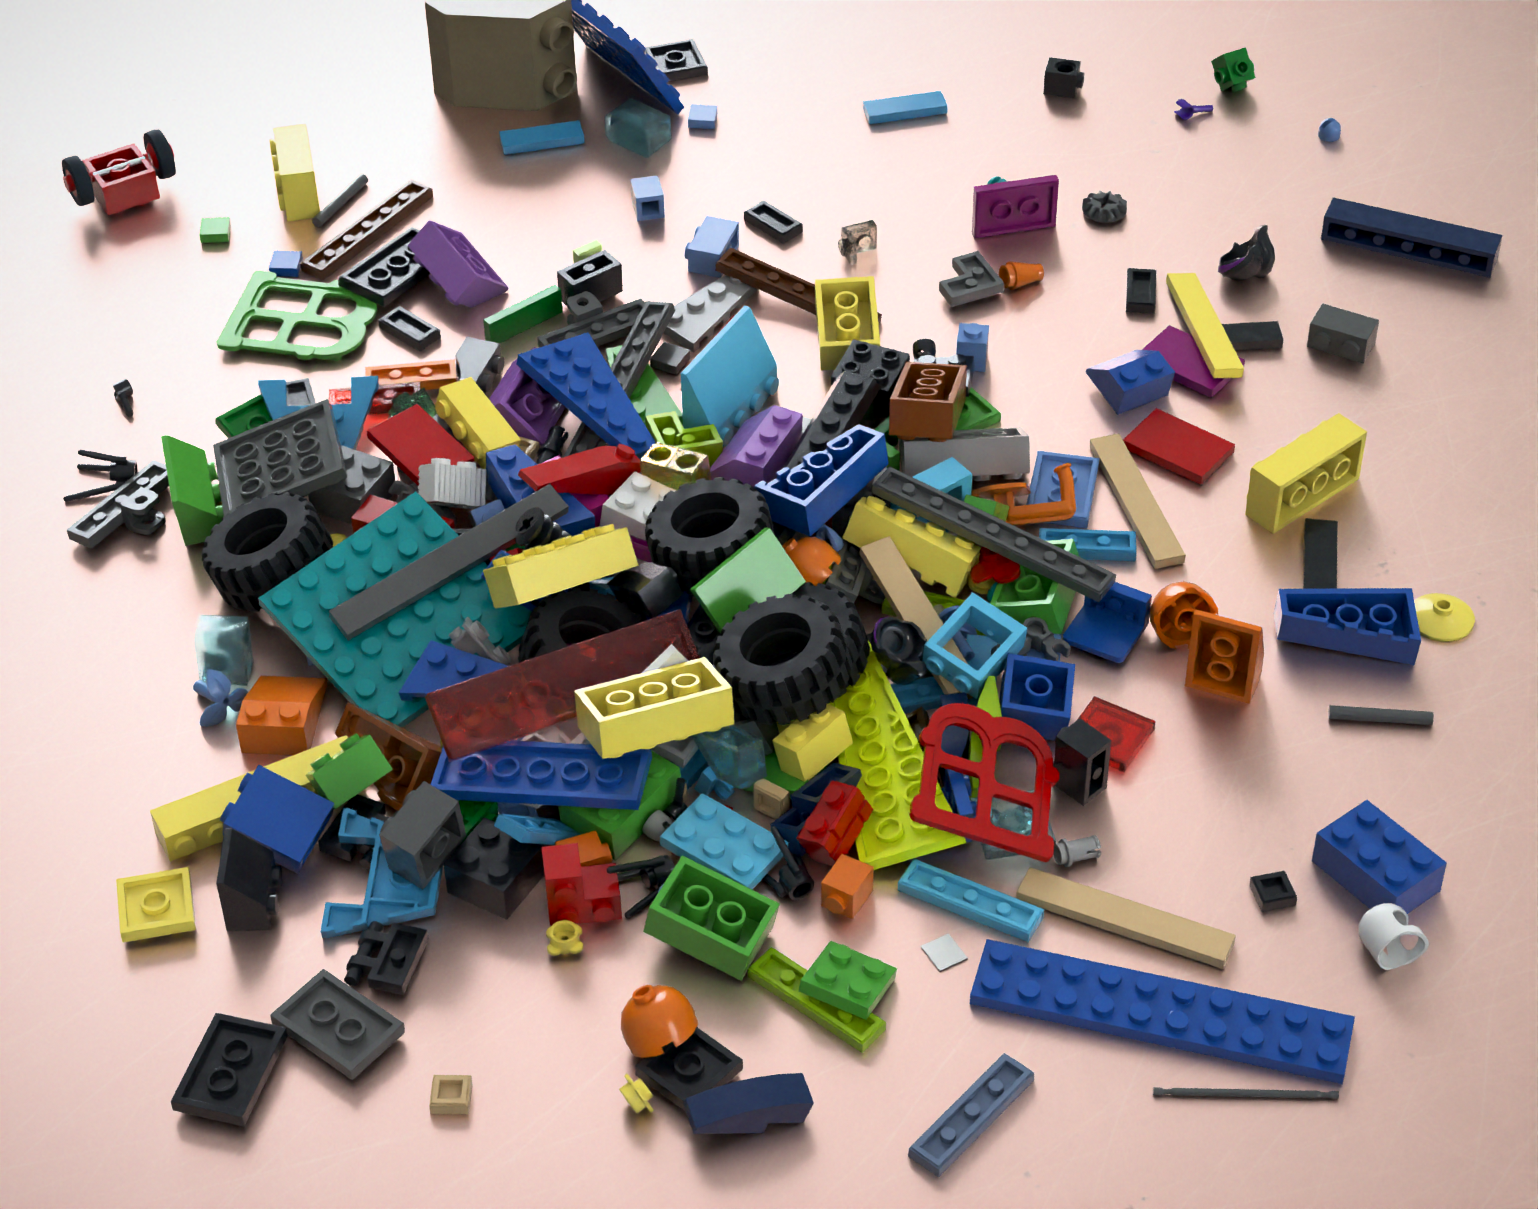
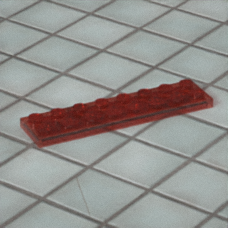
[425,609,700,762]

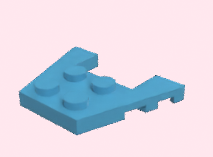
[258,376,379,450]
[320,808,443,938]

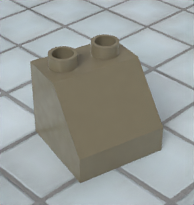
[424,0,577,111]

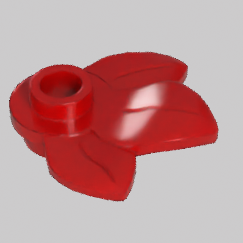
[970,546,1021,584]

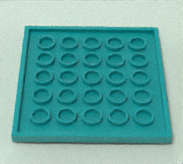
[258,491,532,728]

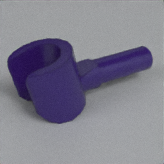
[1174,99,1213,120]

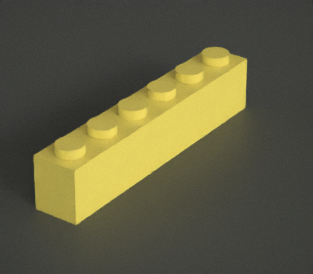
[150,735,348,862]

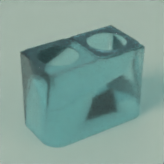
[605,98,671,158]
[194,615,254,686]

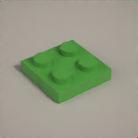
[798,941,897,1020]

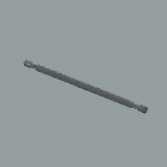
[1153,1087,1339,1099]

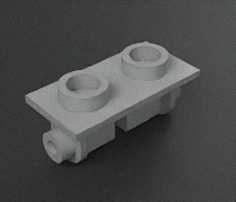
[449,617,513,667]

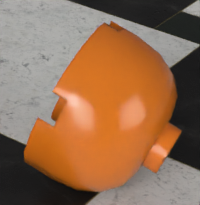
[782,537,841,586]
[1150,581,1218,649]
[620,985,698,1058]

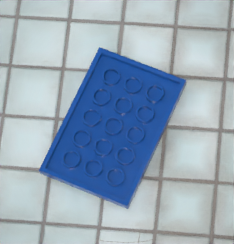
[571,0,685,115]

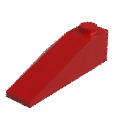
[518,444,644,495]

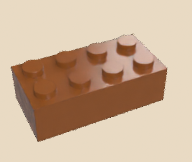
[889,362,967,442]

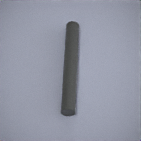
[312,174,369,227]
[1328,705,1434,725]

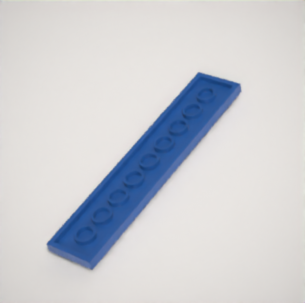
[970,939,1355,1084]

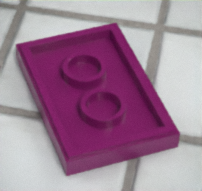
[971,174,1059,239]
[1142,325,1245,398]

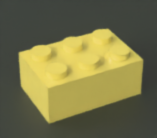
[269,123,320,222]
[815,276,880,370]

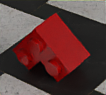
[542,843,622,927]

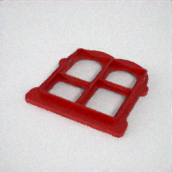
[909,703,1060,862]

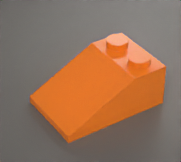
[1185,609,1264,704]
[236,675,327,755]

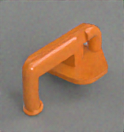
[971,463,1076,526]

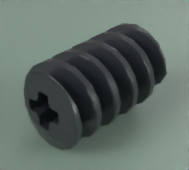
[516,507,570,550]

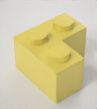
[772,703,853,782]

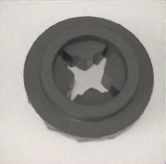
[1082,190,1127,222]

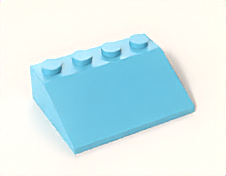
[681,305,779,447]

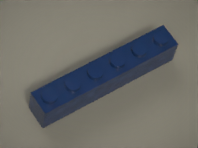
[1321,197,1503,278]

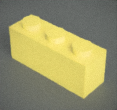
[435,377,521,469]

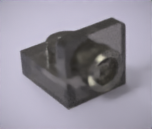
[838,220,877,265]

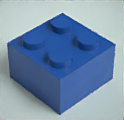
[999,653,1075,741]

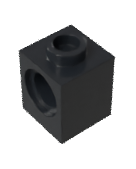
[1043,57,1085,98]

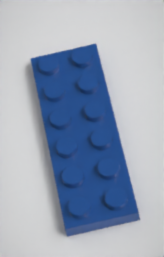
[431,737,652,810]

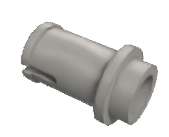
[1053,835,1101,867]

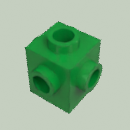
[1211,47,1256,92]

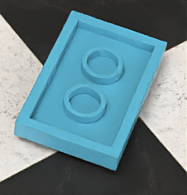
[660,793,789,890]

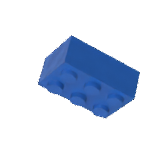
[1312,800,1447,914]

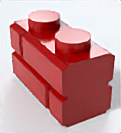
[796,780,874,866]

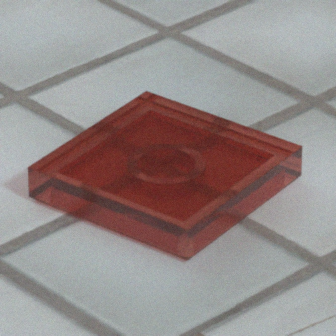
[1076,696,1156,772]

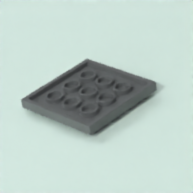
[213,398,348,516]

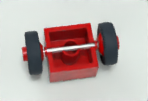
[61,129,176,215]

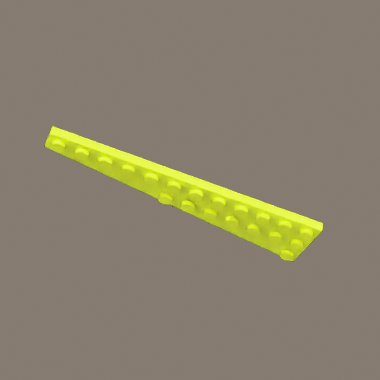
[822,564,967,870]

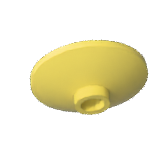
[1414,593,1475,642]

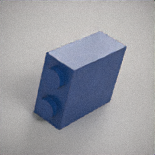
[220,764,334,874]

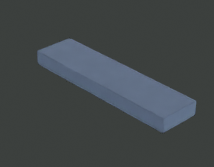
[908,1053,1035,1177]

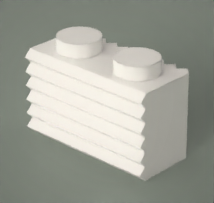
[418,458,487,509]

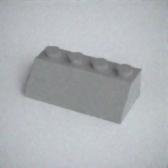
[898,427,1030,481]

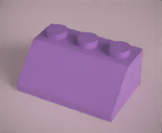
[407,220,509,308]
[489,347,566,445]
[705,405,803,487]

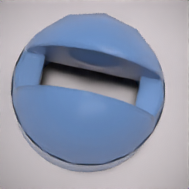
[1318,118,1341,142]

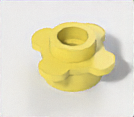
[546,920,583,956]
[619,1074,654,1113]

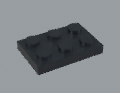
[170,1012,288,1126]

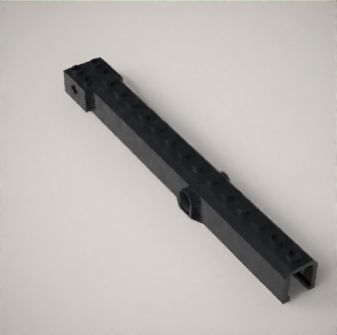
[674,339,910,665]

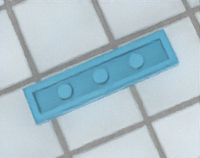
[898,859,1044,942]

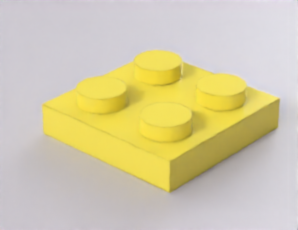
[116,867,196,943]

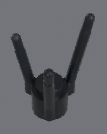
[63,449,138,502]
[762,826,814,900]
[606,855,675,918]

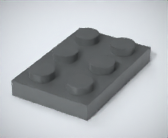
[270,968,405,1080]

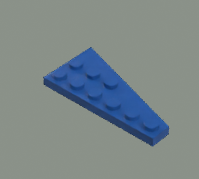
[516,332,658,461]

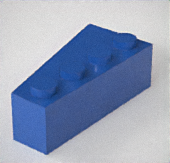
[754,424,889,536]
[486,444,595,536]
[1273,588,1421,665]

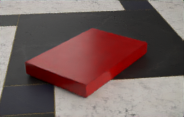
[367,404,475,486]
[1123,408,1235,485]

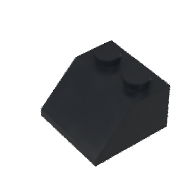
[216,828,282,931]

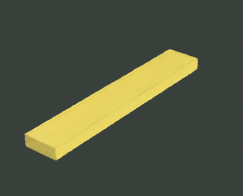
[1166,273,1244,378]

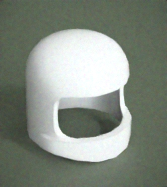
[1359,903,1429,970]

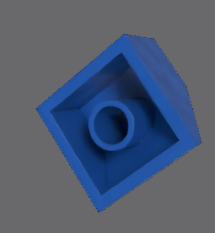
[1085,349,1175,415]

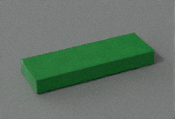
[483,284,563,343]

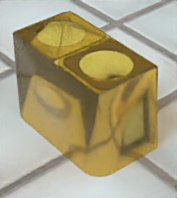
[640,442,712,491]

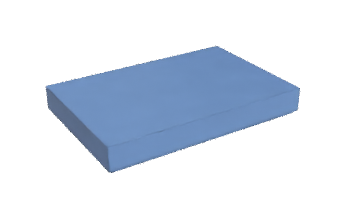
[1026,451,1100,528]

